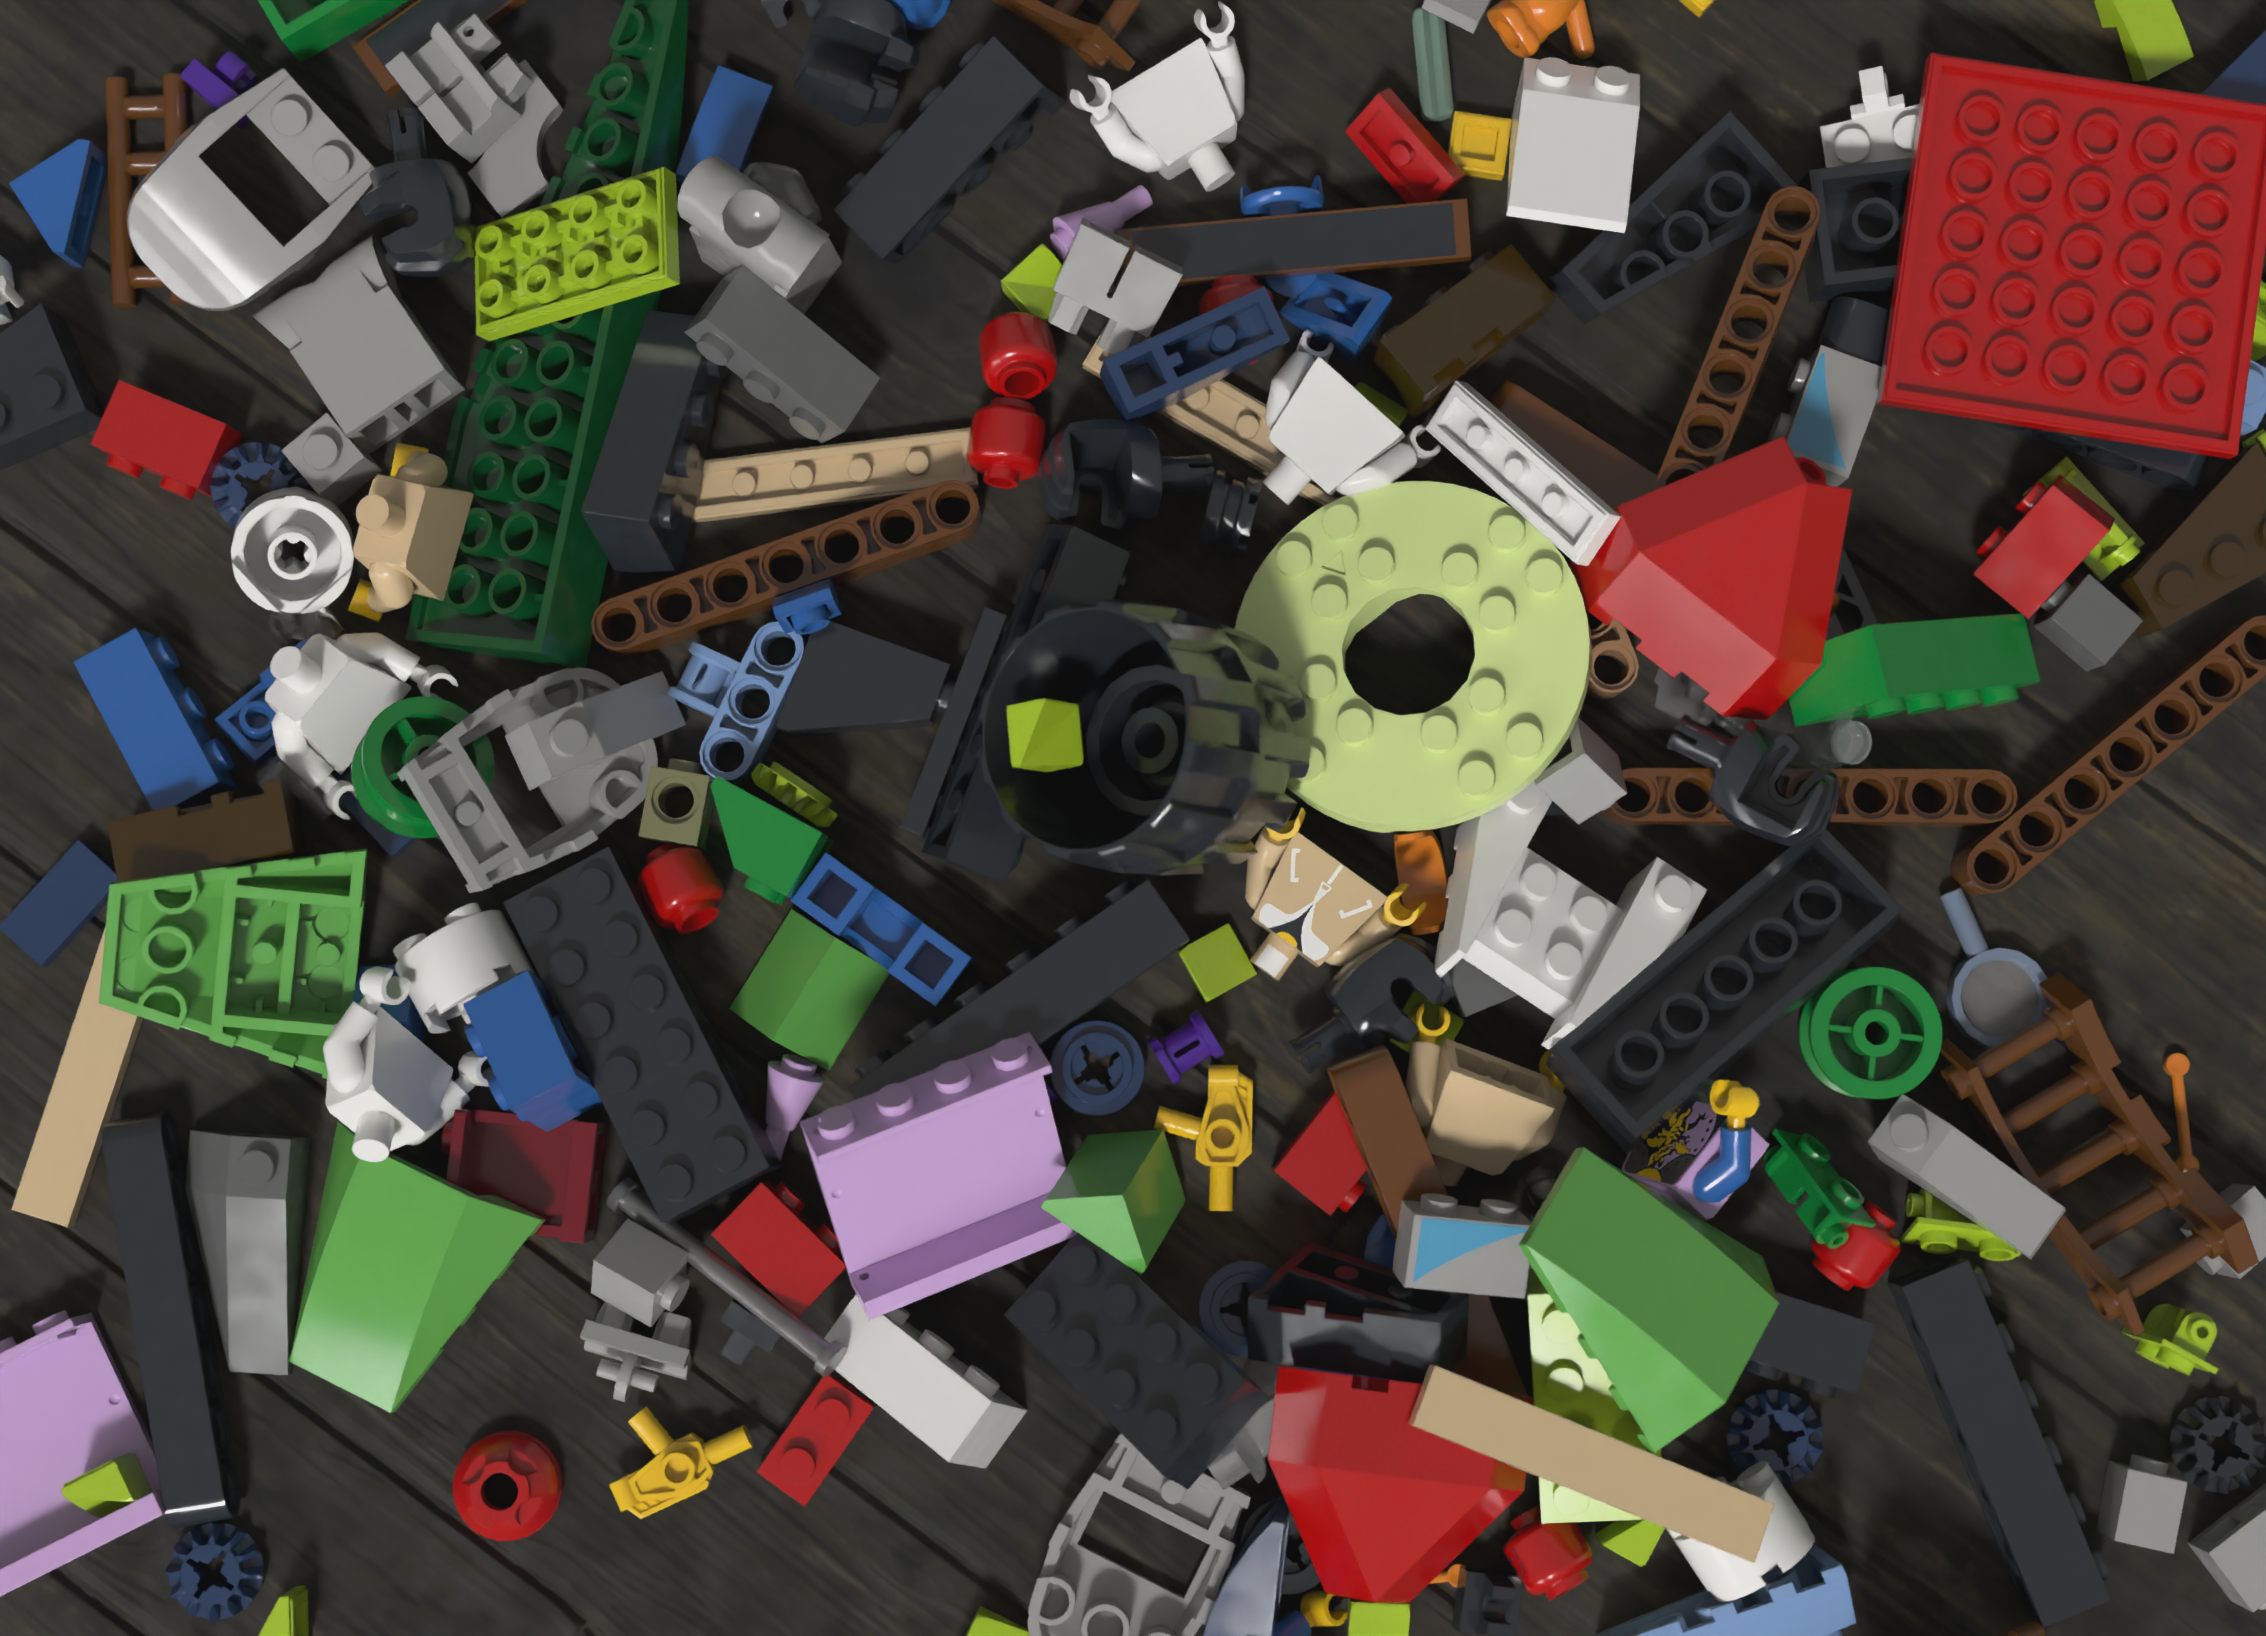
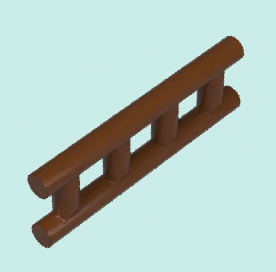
[105,73,190,309]

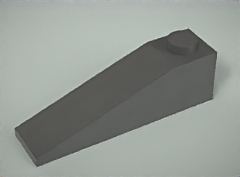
[185,1130,311,1375]

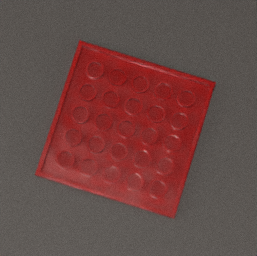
[1877,53,2266,459]

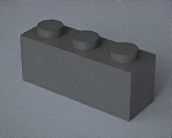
[684,265,880,443]

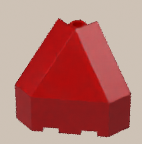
[1568,436,1852,721]
[1268,1366,1533,1603]

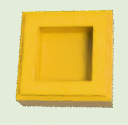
[1447,111,1512,181]

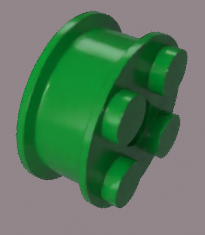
[351,697,494,838]
[1798,967,1942,1099]

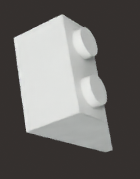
[1506,57,1640,233]

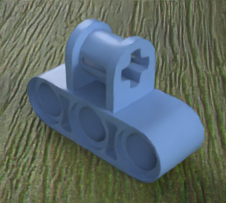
[666,621,807,785]

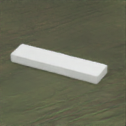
[1425,380,1621,566]

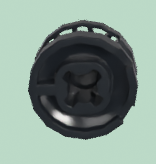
[1198,469,1263,560]

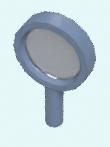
[1939,887,2048,1047]

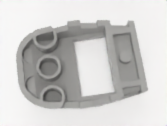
[127,68,375,311]
[397,667,658,893]
[1027,1434,1251,1636]

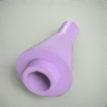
[1050,185,1152,261]
[765,1054,825,1161]

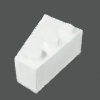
[825,1295,1027,1468]

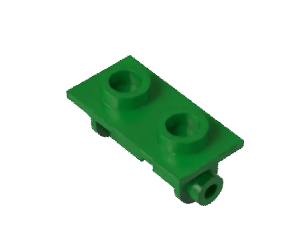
[1764,1129,1875,1249]

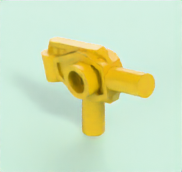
[1154,1064,1253,1211]
[609,1406,753,1519]

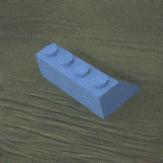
[1595,1544,1856,1636]

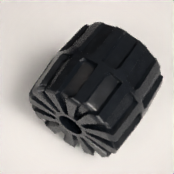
[979,599,1311,875]

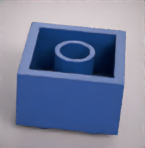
[463,970,602,1132]

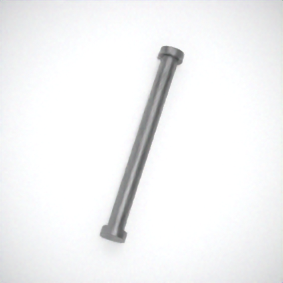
[607,1178,847,1377]

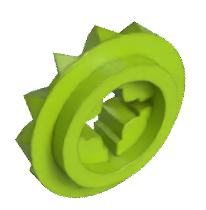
[751,762,837,827]

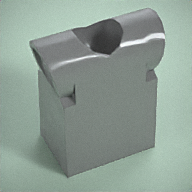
[677,156,842,314]
[252,235,465,454]

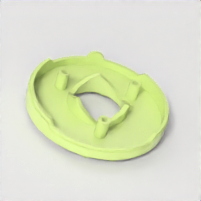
[1235,481,1593,833]

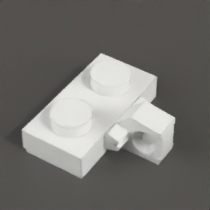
[1820,66,1919,168]

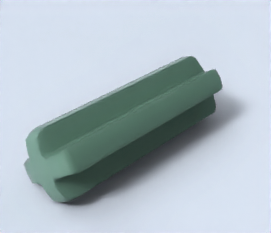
[1412,7,1454,121]

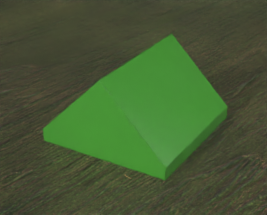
[729,909,890,1071]
[1041,1129,1186,1275]

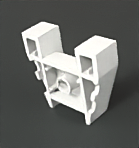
[1434,780,1707,1050]

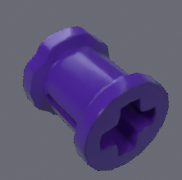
[1147,1009,1224,1085]

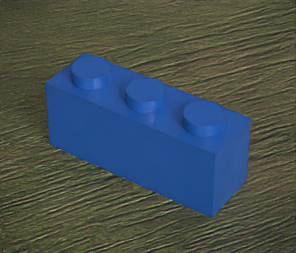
[73,628,236,811]

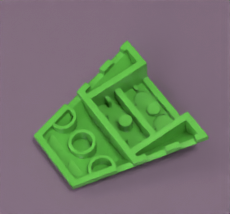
[99,849,367,1079]
[289,1120,546,1413]
[1518,1147,1779,1452]

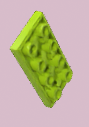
[475,167,680,341]

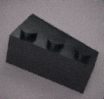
[1248,1242,1469,1383]

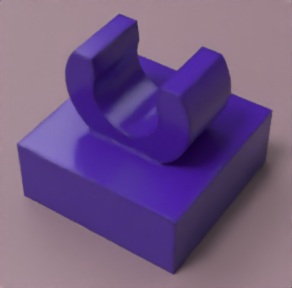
[180,51,258,129]

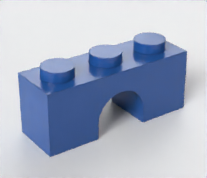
[790,853,975,1007]

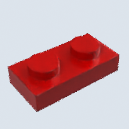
[1345,88,1466,204]
[756,1373,876,1507]

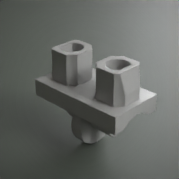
[580,1301,692,1402]

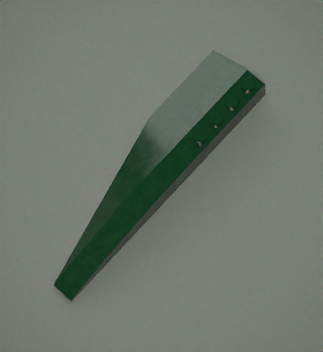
[405,0,689,669]

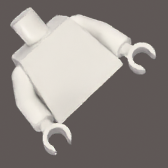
[1070,1,1245,192]
[1263,329,1441,505]
[265,632,458,820]
[323,967,494,1162]

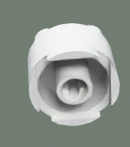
[231,487,354,614]
[393,903,537,1034]
[1667,1461,1815,1602]

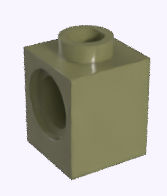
[638,759,714,849]

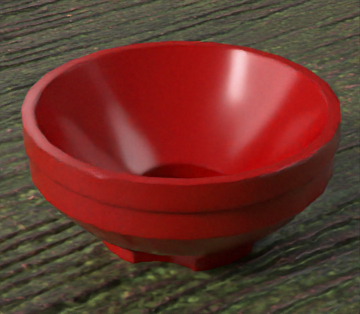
[453,1430,563,1541]

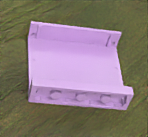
[800,1032,1077,1320]
[0,1310,165,1596]

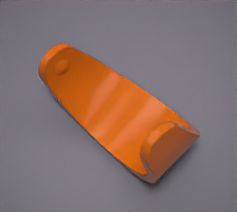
[1394,829,1449,935]

